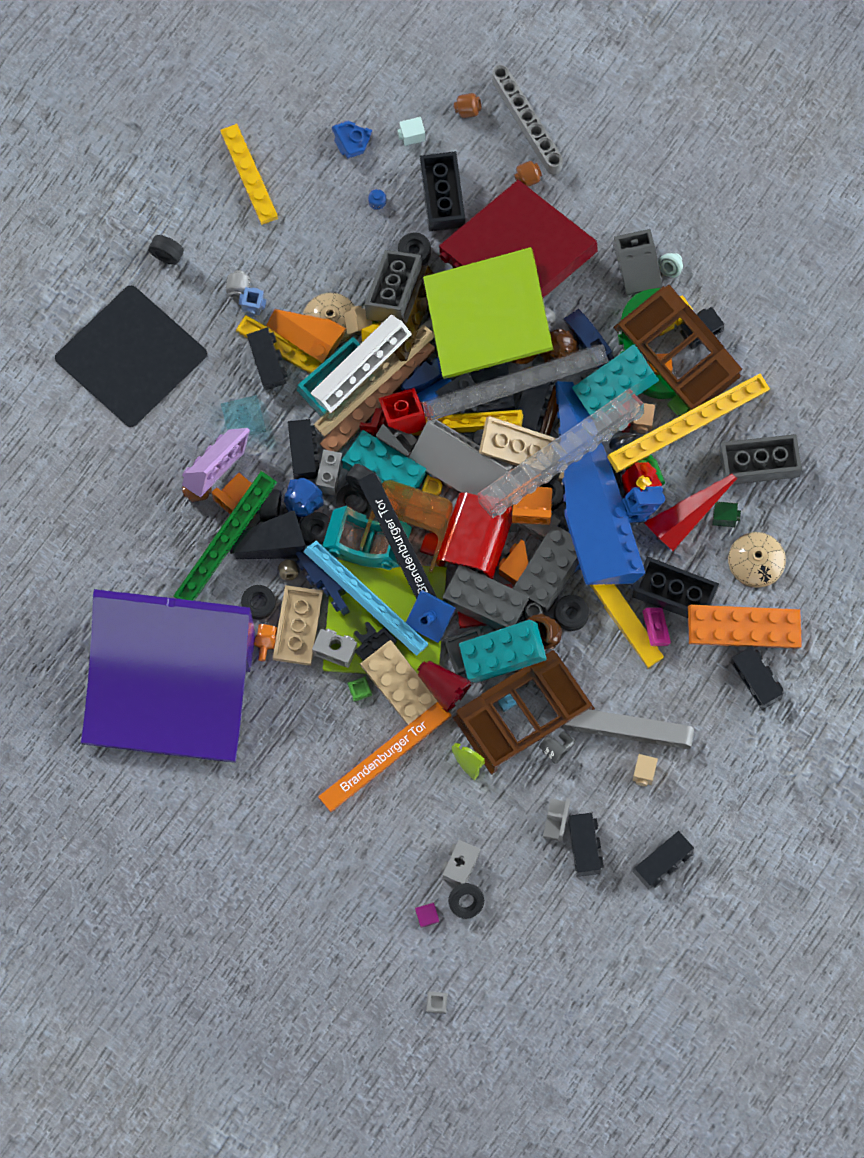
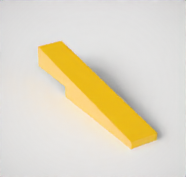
[582,574,664,668]

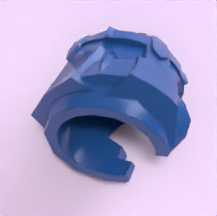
[284,478,324,517]

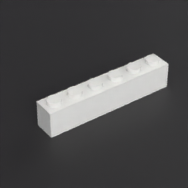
[311,315,412,413]

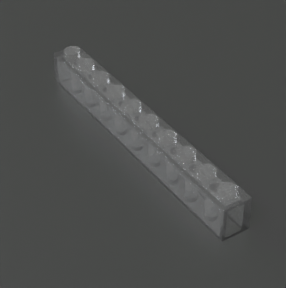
[422,344,609,421]
[478,388,644,518]

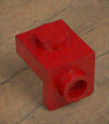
[359,408,387,437]

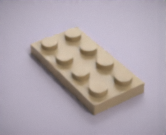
[479,416,557,476]
[273,585,323,666]
[360,640,437,725]

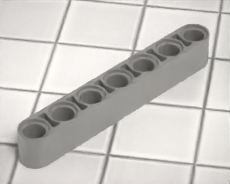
[492,65,562,175]
[560,709,694,749]

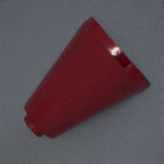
[417,661,471,712]

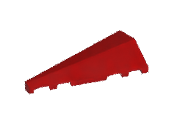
[644,473,737,551]

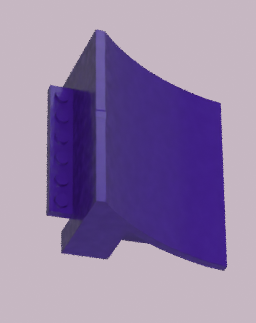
[81,589,256,763]

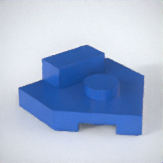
[331,121,373,159]

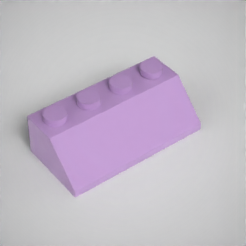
[182,428,250,497]

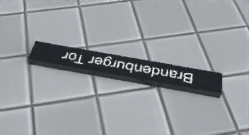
[358,472,437,599]

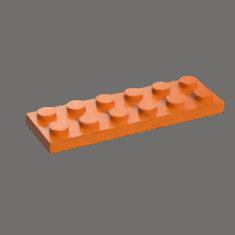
[688,605,802,649]

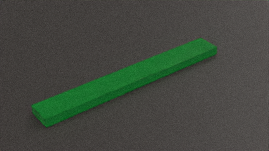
[173,471,277,601]

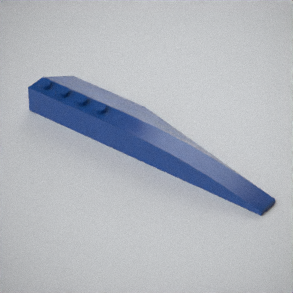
[555,381,645,585]

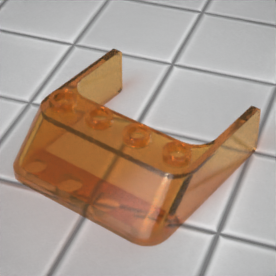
[359,480,453,574]

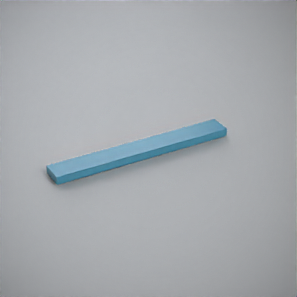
[304,541,429,656]

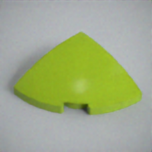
[451,743,484,780]

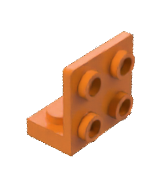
[212,473,252,514]
[512,486,552,525]

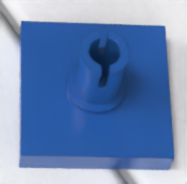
[406,590,456,643]

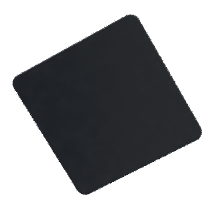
[55,285,207,427]

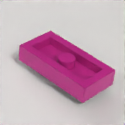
[642,608,671,646]

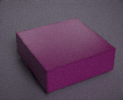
[415,902,440,928]

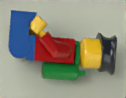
[609,434,665,523]

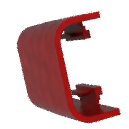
[436,492,513,579]

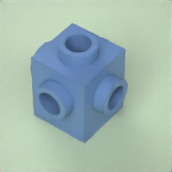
[239,287,267,316]

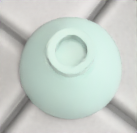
[658,253,683,278]

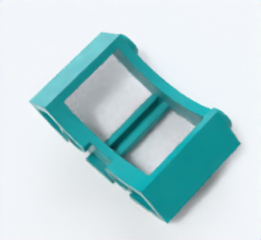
[323,506,412,570]

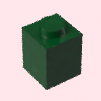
[712,501,741,528]

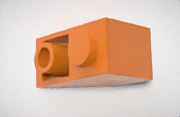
[498,539,528,586]

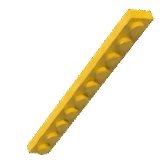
[607,374,770,473]

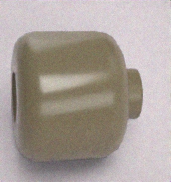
[278,559,299,581]

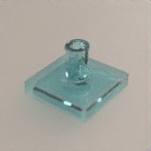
[221,395,266,436]

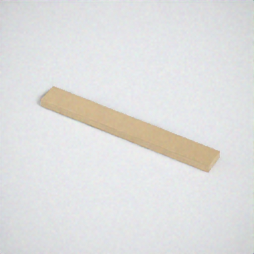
[314,325,435,437]

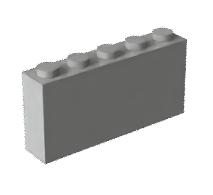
[409,418,514,499]

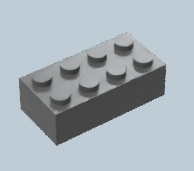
[365,250,422,322]
[719,434,802,485]
[513,524,579,613]
[443,565,529,630]

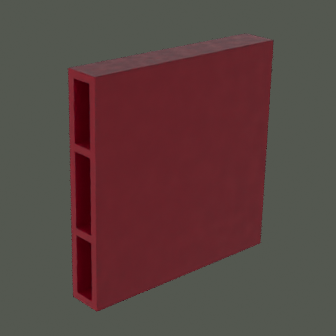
[439,180,598,298]

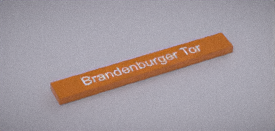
[318,702,451,813]

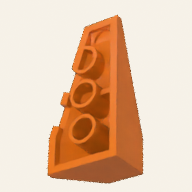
[266,309,347,362]

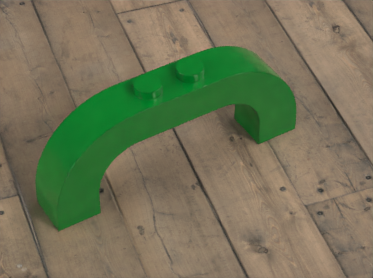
[618,288,676,399]

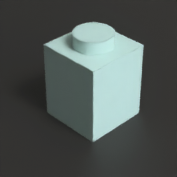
[397,117,425,146]

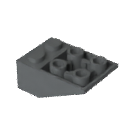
[613,229,663,295]

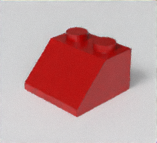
[378,388,426,434]

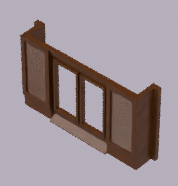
[613,284,742,413]
[453,650,595,775]

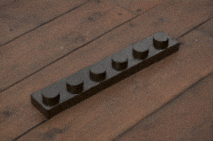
[394,265,435,362]

